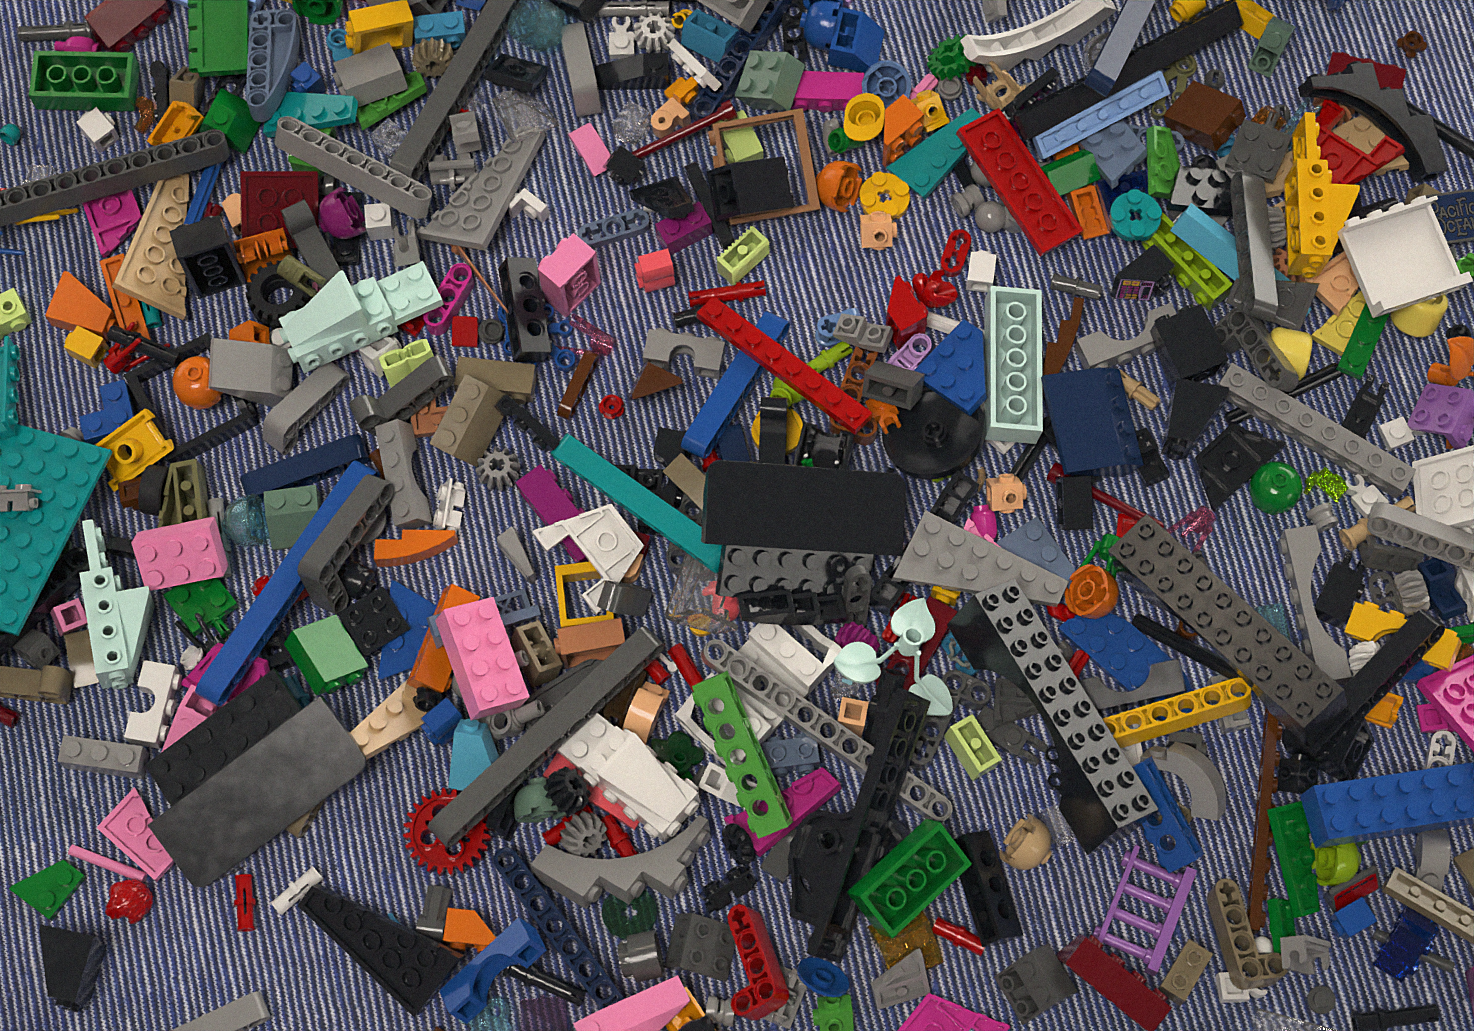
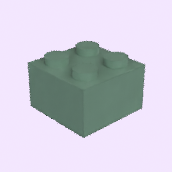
[735,50,805,111]

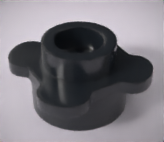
[413,687,442,713]

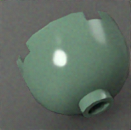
[514,777,567,823]

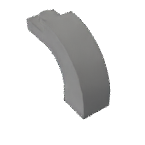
[1140,742,1226,821]

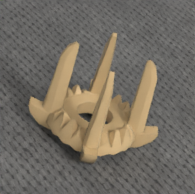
[973,61,1026,110]

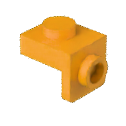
[664,76,698,107]

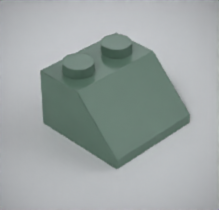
[263,485,322,551]

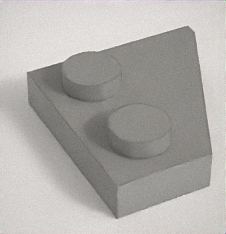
[871,949,931,1010]

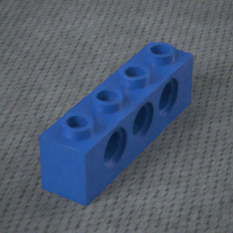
[1132,756,1205,873]

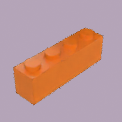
[406,584,480,694]

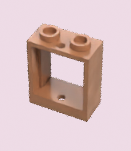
[554,618,625,669]

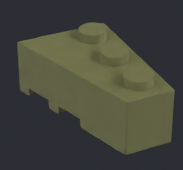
[158,459,209,528]

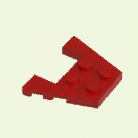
[1315,99,1405,185]

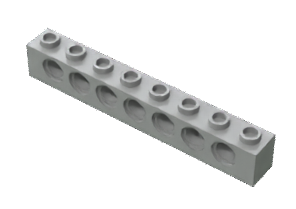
[1218,363,1416,499]

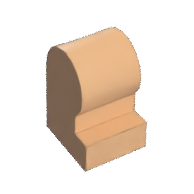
[651,97,691,138]

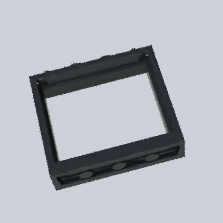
[124,332,257,463]

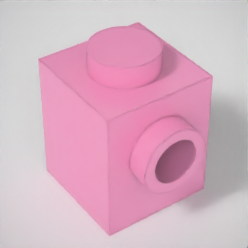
[50,598,88,637]

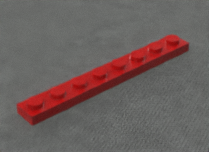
[697,296,872,435]

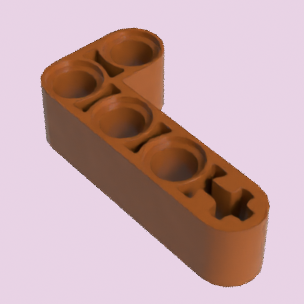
[829,346,878,446]

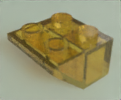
[867,911,944,971]

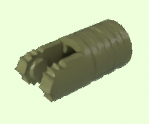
[277,255,326,298]

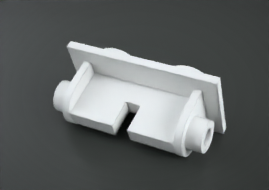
[433,478,466,533]

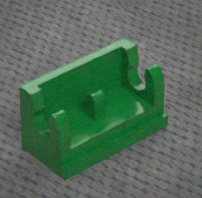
[1040,149,1101,196]

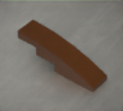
[1042,297,1084,399]

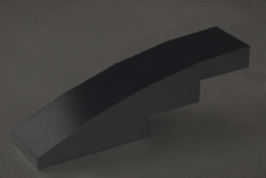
[737,589,847,625]

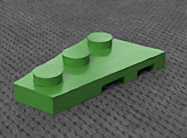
[356,70,427,130]

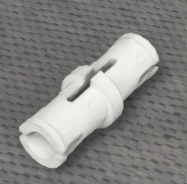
[270,866,323,916]

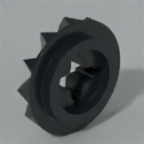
[722,823,754,866]

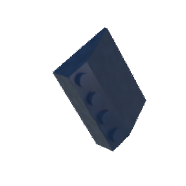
[1041,367,1143,477]

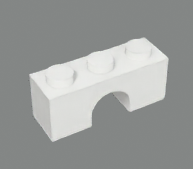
[124,660,182,749]

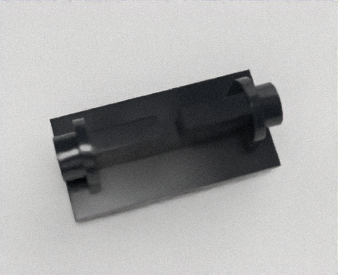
[698,866,757,913]

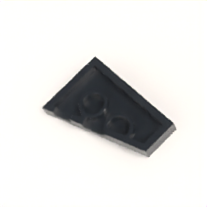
[629,176,694,219]

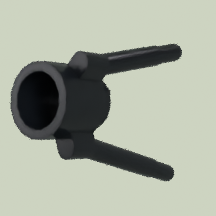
[175,613,229,657]

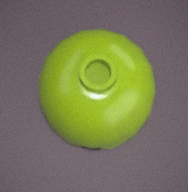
[1310,840,1361,886]

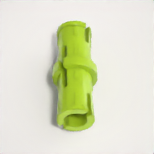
[806,341,853,373]

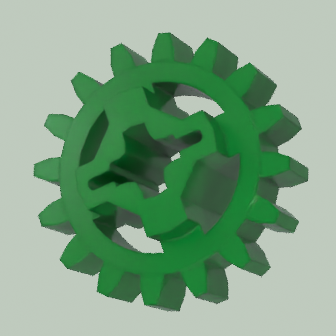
[927,34,977,81]

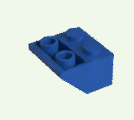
[827,7,885,73]

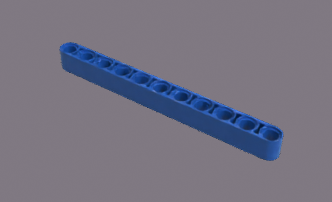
[195,460,379,707]

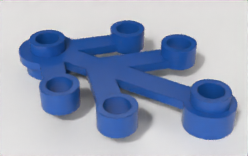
[497,303,576,372]

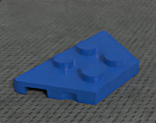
[378,580,437,682]

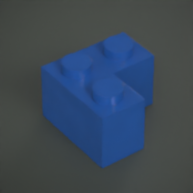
[79,380,137,445]

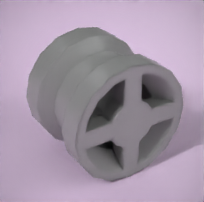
[1306,502,1339,533]

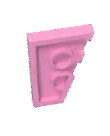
[96,787,175,882]

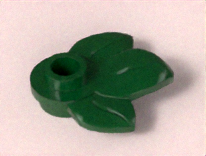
[651,731,704,776]

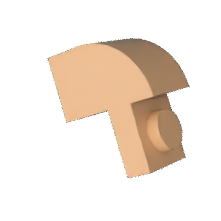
[622,681,670,745]

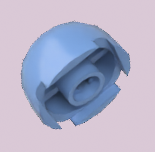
[862,60,912,109]

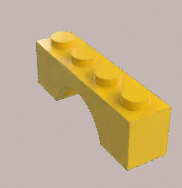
[1344,601,1462,673]

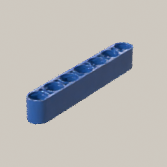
[681,311,790,459]

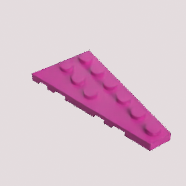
[1416,655,1474,752]

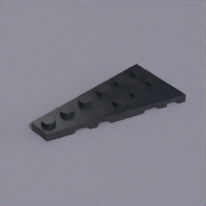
[297,884,464,1017]

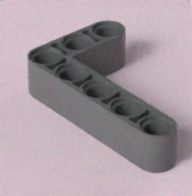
[297,474,394,615]

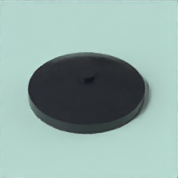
[882,386,986,480]

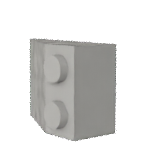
[208,338,293,407]

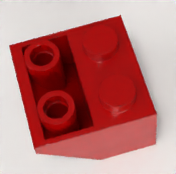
[886,275,928,350]

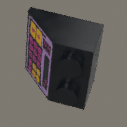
[1110,244,1175,301]

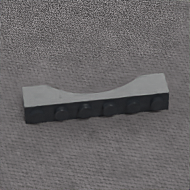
[869,470,979,618]

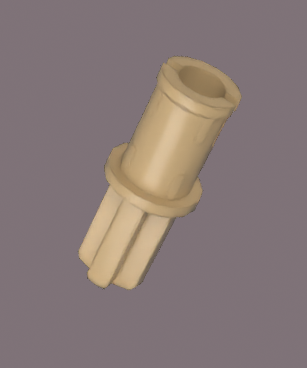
[1120,369,1160,410]

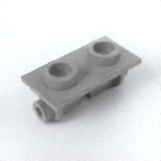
[0,484,42,512]

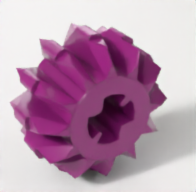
[834,622,880,654]

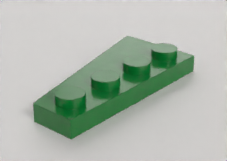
[1267,800,1320,918]

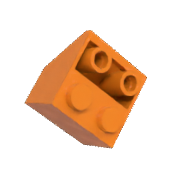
[882,94,924,168]

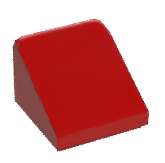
[452,316,480,348]

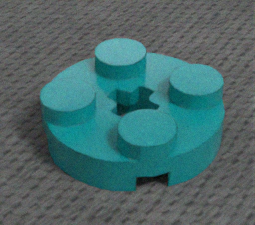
[1109,189,1162,242]

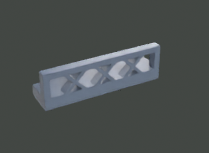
[426,588,541,649]

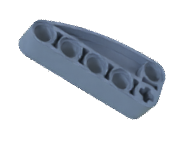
[246,9,301,122]

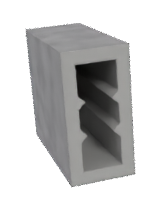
[332,42,408,107]

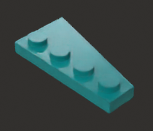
[263,92,358,138]
[886,107,982,200]

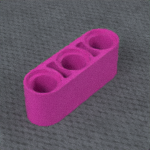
[423,263,474,336]

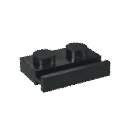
[485,783,524,842]

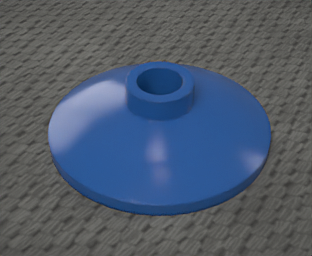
[797,957,849,997]

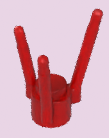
[103,322,170,374]

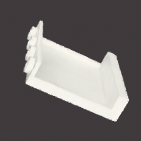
[1337,195,1473,318]

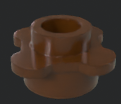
[1396,31,1427,58]

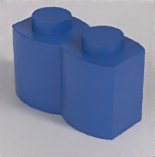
[420,697,463,747]

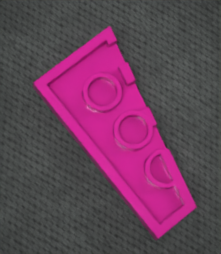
[723,767,842,857]

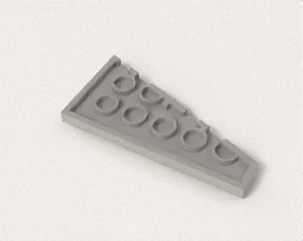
[416,125,546,251]
[891,510,1069,607]

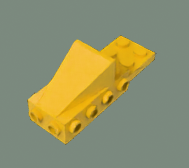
[1284,112,1360,278]

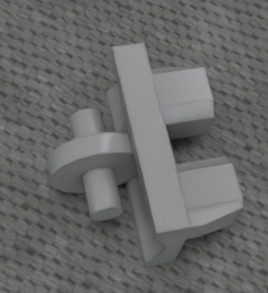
[428,152,476,191]

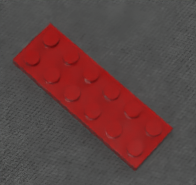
[956,108,1084,257]

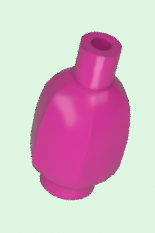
[54,37,101,52]
[970,504,997,539]

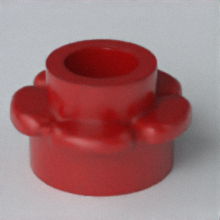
[599,394,624,419]

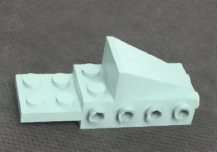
[278,261,444,373]
[79,519,154,689]

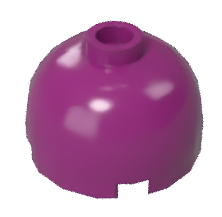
[318,187,366,239]

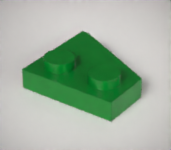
[9,860,86,921]

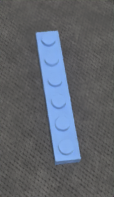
[1032,70,1170,159]

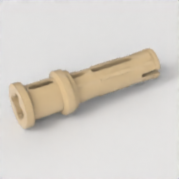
[1339,496,1416,551]

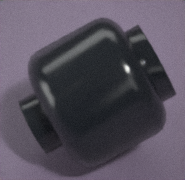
[337,561,377,600]

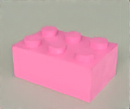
[538,233,601,318]
[131,516,229,591]

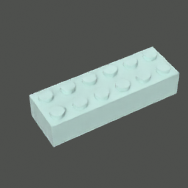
[984,286,1043,444]

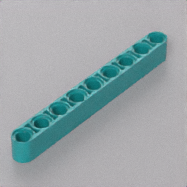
[550,433,722,574]

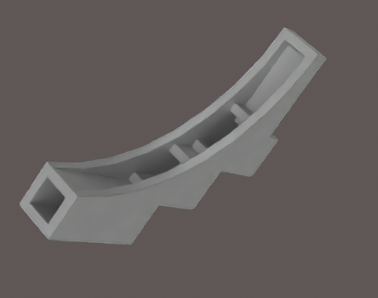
[530,815,711,909]

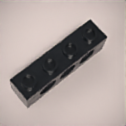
[498,257,552,362]
[954,830,1023,947]

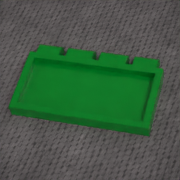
[188,0,249,77]

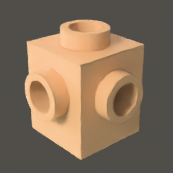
[860,211,897,250]
[986,473,1027,513]

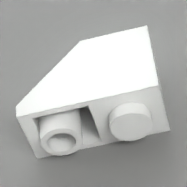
[698,762,761,809]

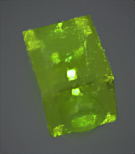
[1303,467,1349,503]

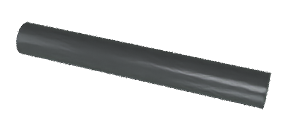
[1372,928,1455,973]

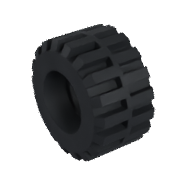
[245,261,312,330]

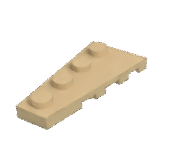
[350,679,440,760]

